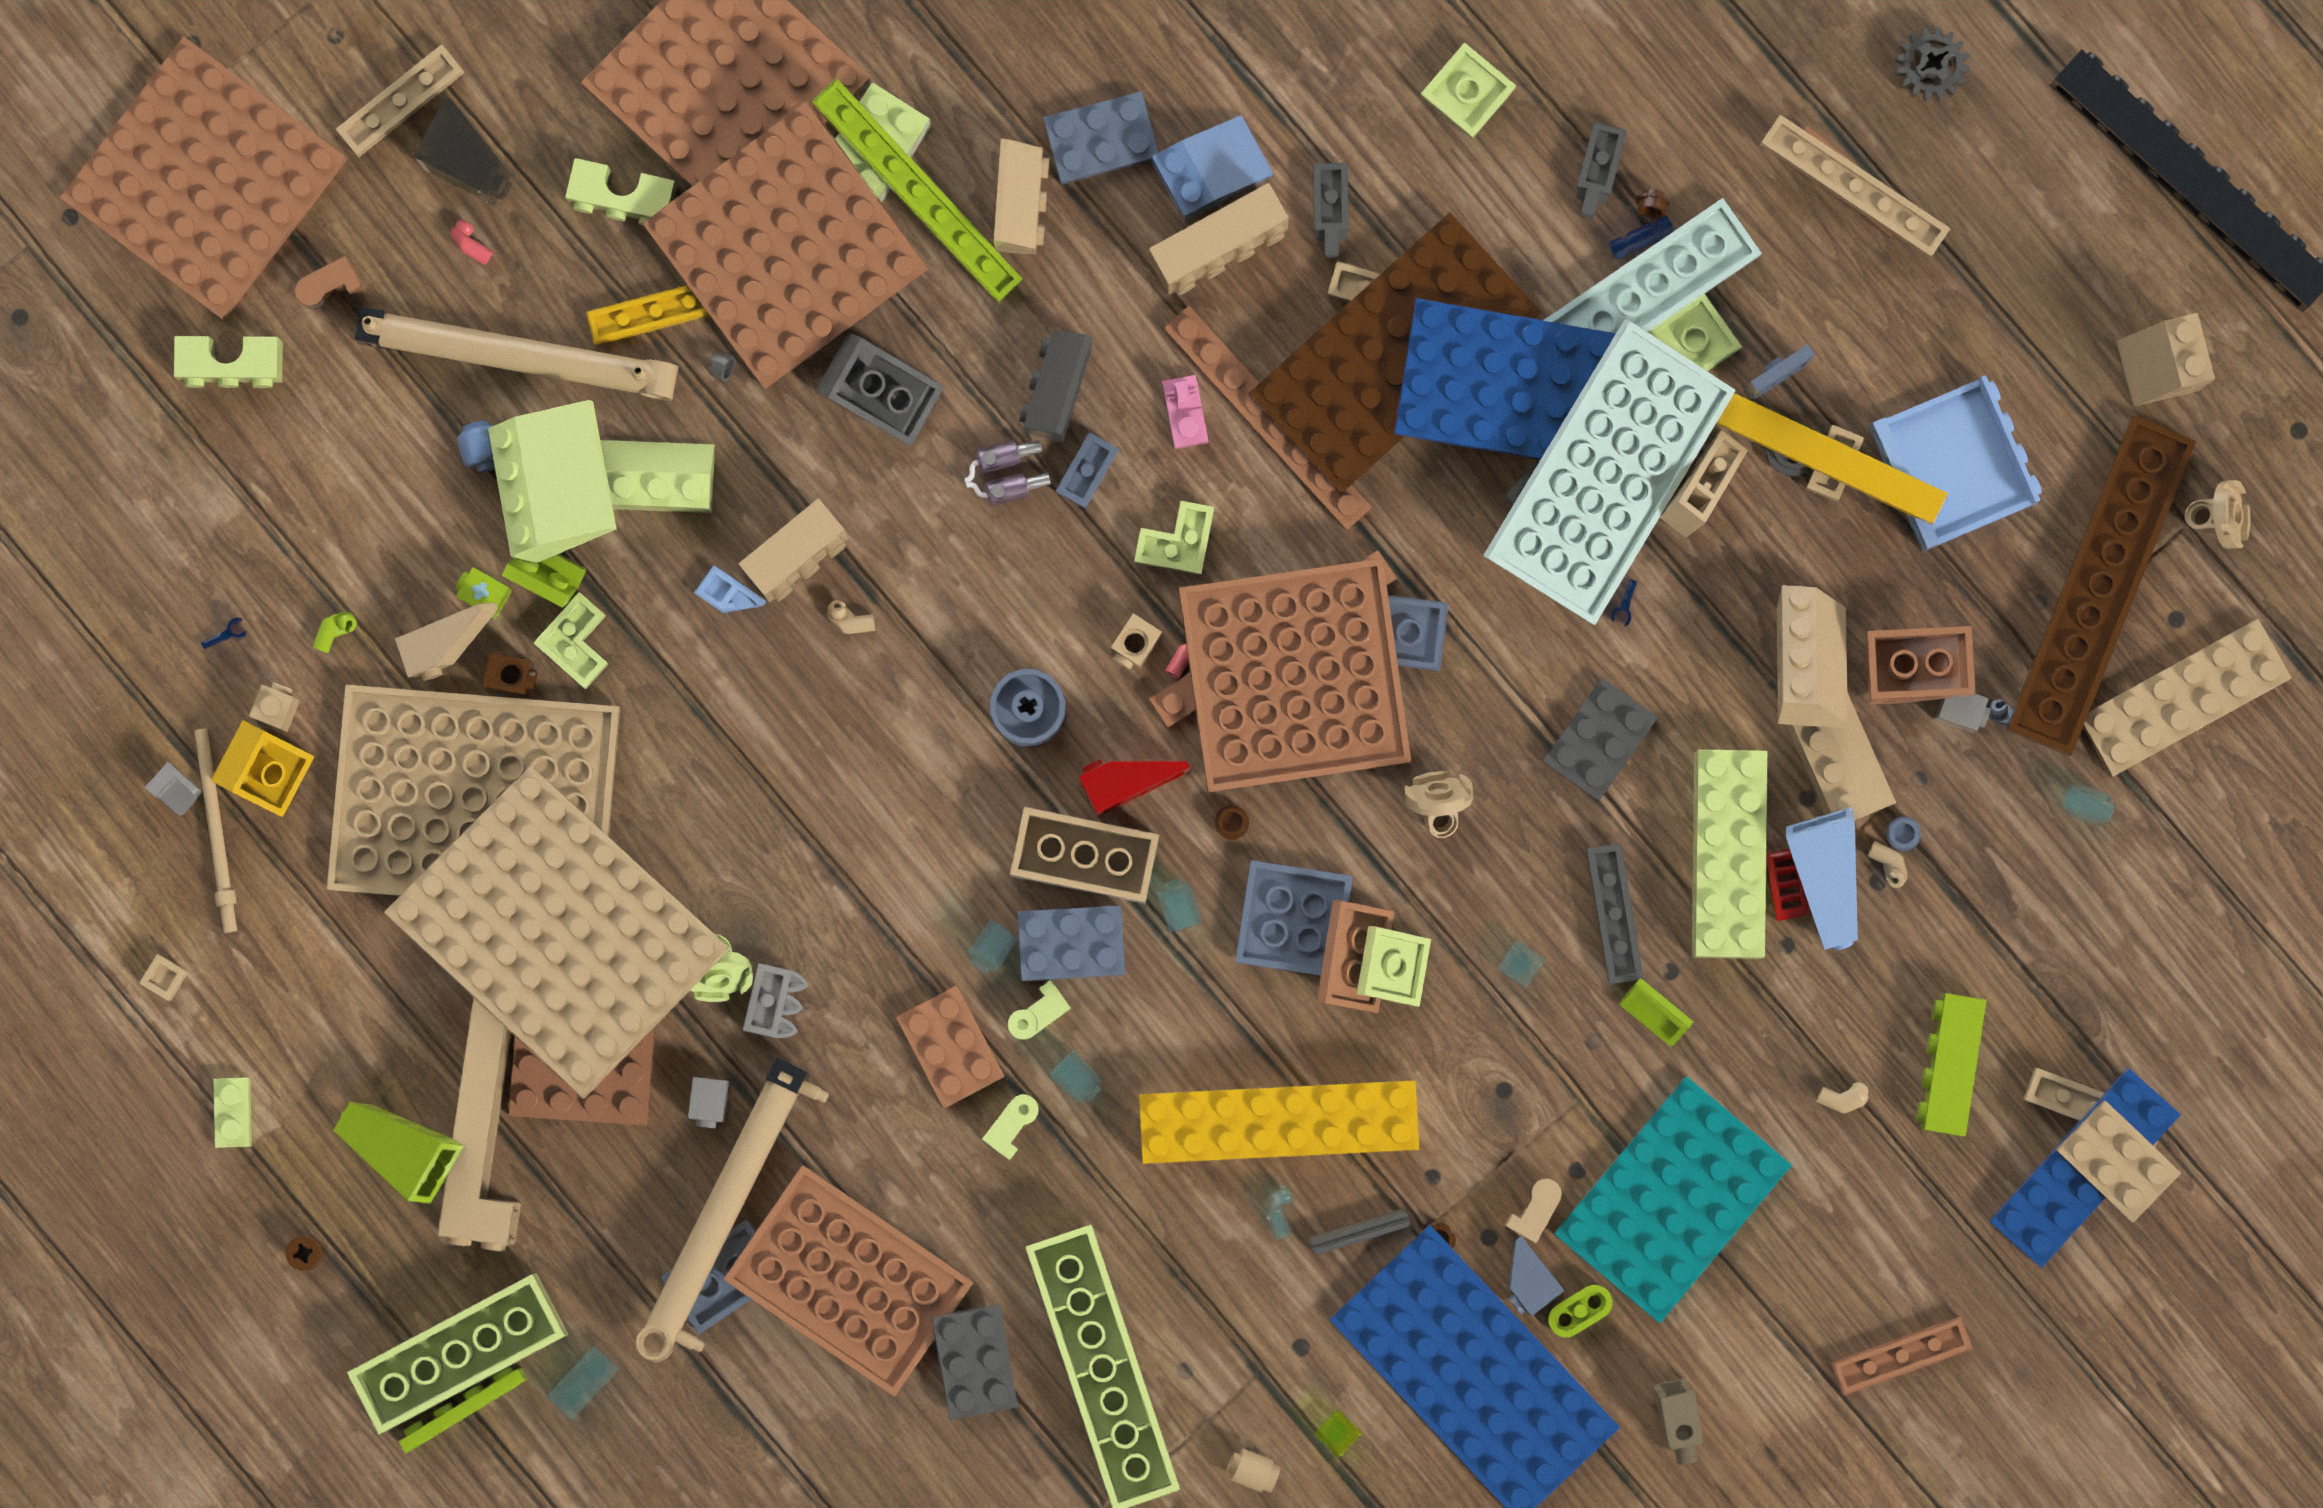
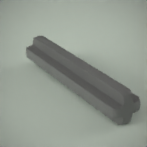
[1310,1209,1410,1255]

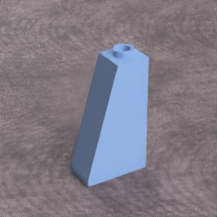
[1786,807,1858,950]

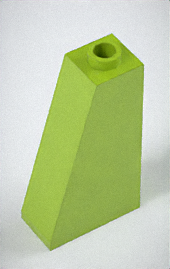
[333,1102,464,1203]

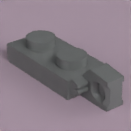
[1576,122,1627,220]
[1313,163,1349,259]

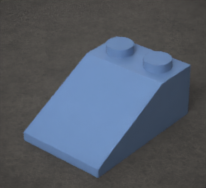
[1152,115,1274,223]

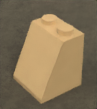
[2116,313,2215,407]

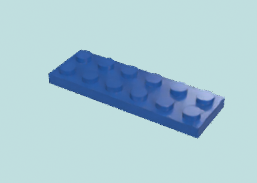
[1989,1067,2181,1268]

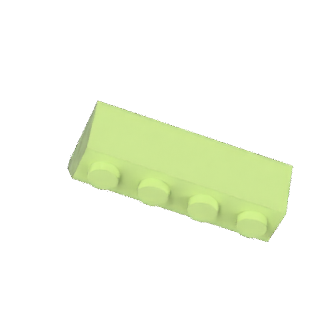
[600,440,715,513]

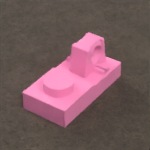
[1162,375,1208,449]

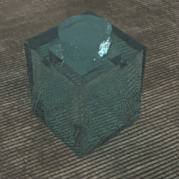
[1157,879,1202,934]
[967,919,1019,974]
[1049,1050,1102,1104]

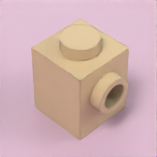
[249,682,300,732]

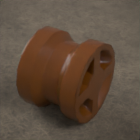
[286,1236,324,1271]

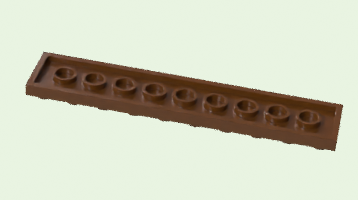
[2006,415,2196,756]

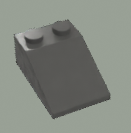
[815,333,944,446]

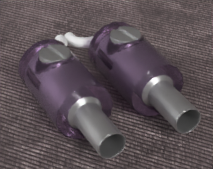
[965,440,1051,507]

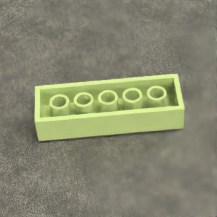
[1692,749,1767,959]
[347,1273,569,1434]

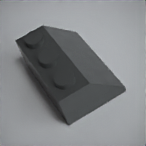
[1019,330,1093,444]

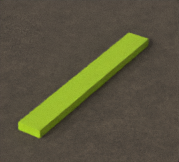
[810,78,1023,302]

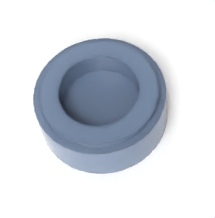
[1885,817,1921,851]

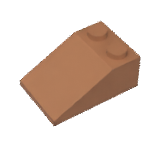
[1865,626,1976,705]

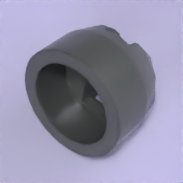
[706,352,735,382]

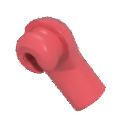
[451,219,493,266]
[1164,644,1189,680]

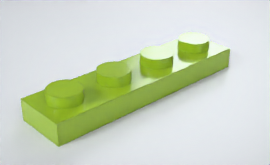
[399,1366,528,1454]

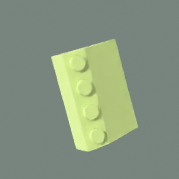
[488,400,616,563]

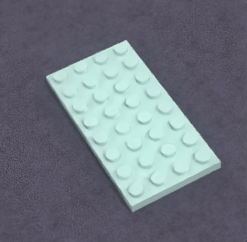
[1483,319,1736,625]

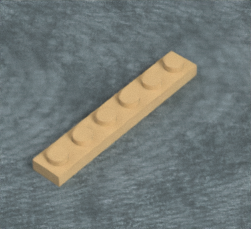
[1760,115,1950,259]

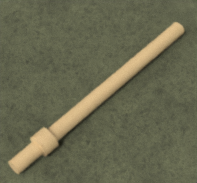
[194,728,237,933]

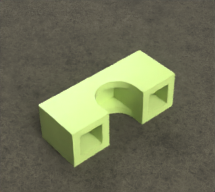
[565,158,677,226]
[174,336,283,388]

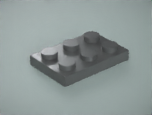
[1542,678,1658,801]
[931,1304,1018,1420]

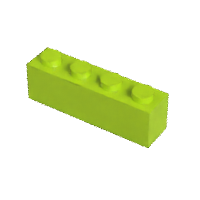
[1916,993,1987,1137]

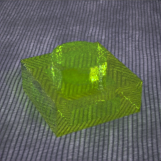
[1313,1408,1363,1458]

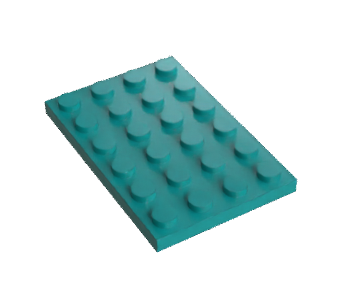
[1553,1076,1792,1324]

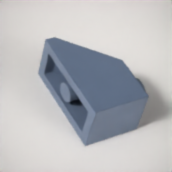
[1508,1235,1564,1316]

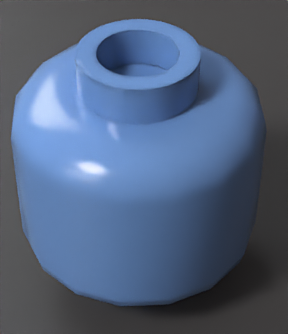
[457,420,495,473]

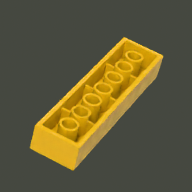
[1139,1080,1419,1164]

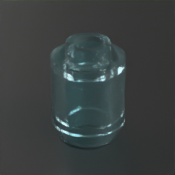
[2061,784,2115,827]

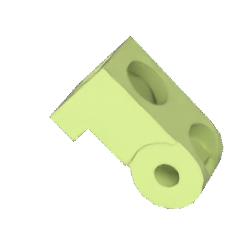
[1008,980,1071,1040]
[982,1095,1039,1161]

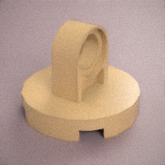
[2185,480,2250,549]
[1404,771,1474,838]

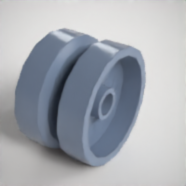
[990,669,1066,747]

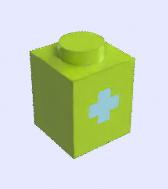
[455,567,512,620]

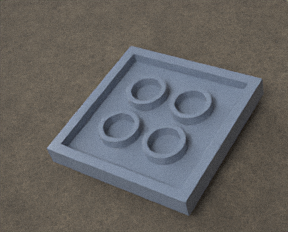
[1235,860,1353,976]

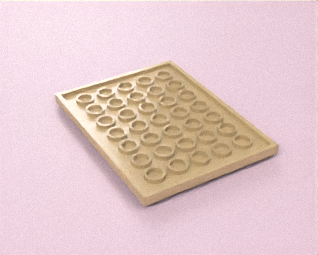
[327,685,620,896]
[384,766,729,1099]

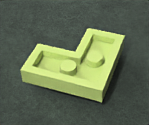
[1134,501,1214,575]
[534,592,608,689]

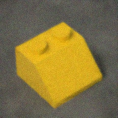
[211,720,314,817]

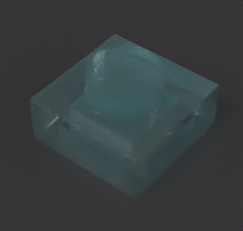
[1497,940,1545,988]

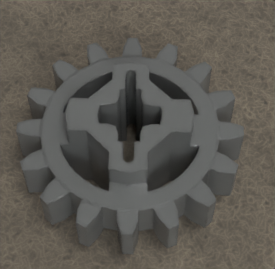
[1895,27,1970,102]

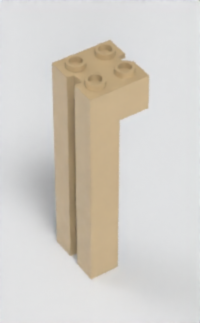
[438,998,521,1251]

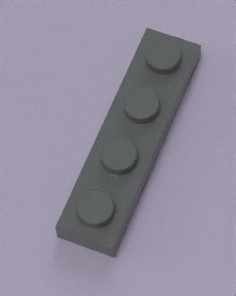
[1586,843,1644,985]

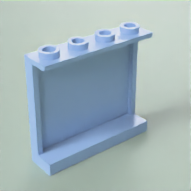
[1868,375,2042,552]

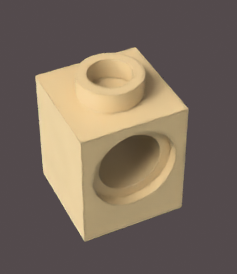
[1111,613,1162,670]

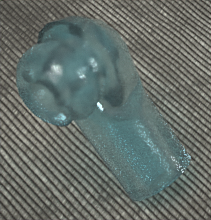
[1267,1185,1292,1239]

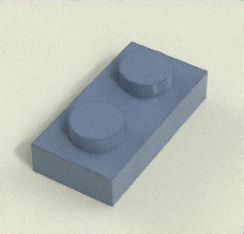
[1056,432,1119,509]

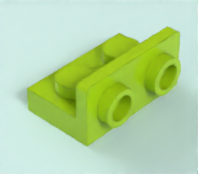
[502,554,586,607]

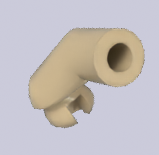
[827,600,875,634]
[1867,841,1908,888]
[1816,1082,1869,1113]

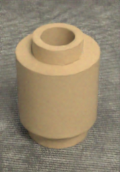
[1227,1448,1281,1493]

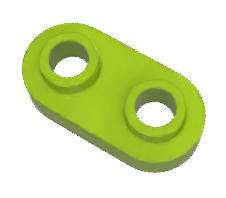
[1547,1285,1613,1338]

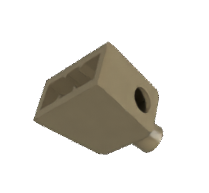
[1652,1378,1703,1465]

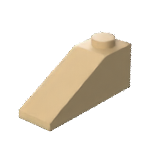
[1659,430,1748,538]
[395,603,498,681]

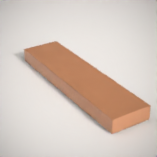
[1830,1316,1973,1396]

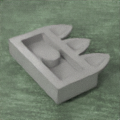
[743,963,808,1038]

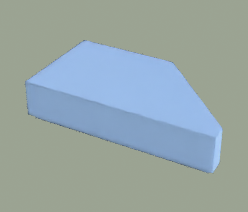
[694,565,766,613]

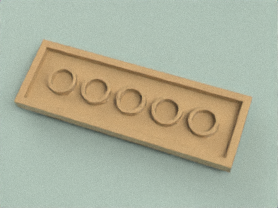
[2083,619,2292,777]

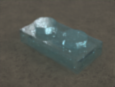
[547,1345,620,1421]

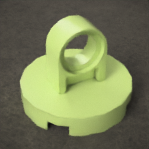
[690,934,753,1002]

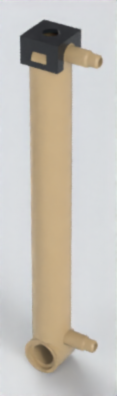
[355,306,679,401]
[636,1057,829,1362]

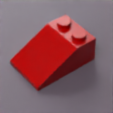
[1079,759,1190,818]

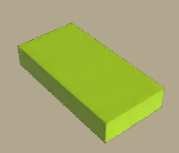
[1618,978,1694,1047]

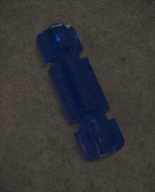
[1609,216,1674,259]

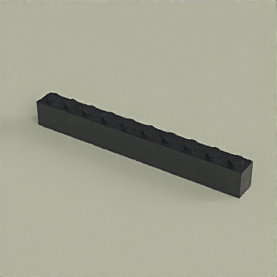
[2049,49,2323,312]

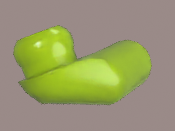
[312,612,357,653]

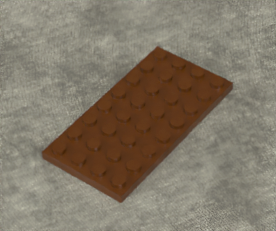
[1248,212,1542,495]

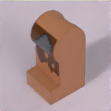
[295,256,365,310]

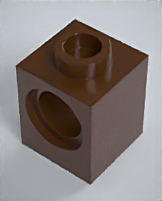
[483,653,538,697]

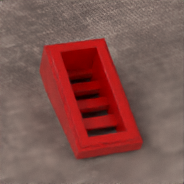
[1766,848,1811,921]

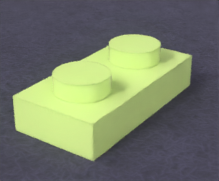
[214,1077,252,1148]

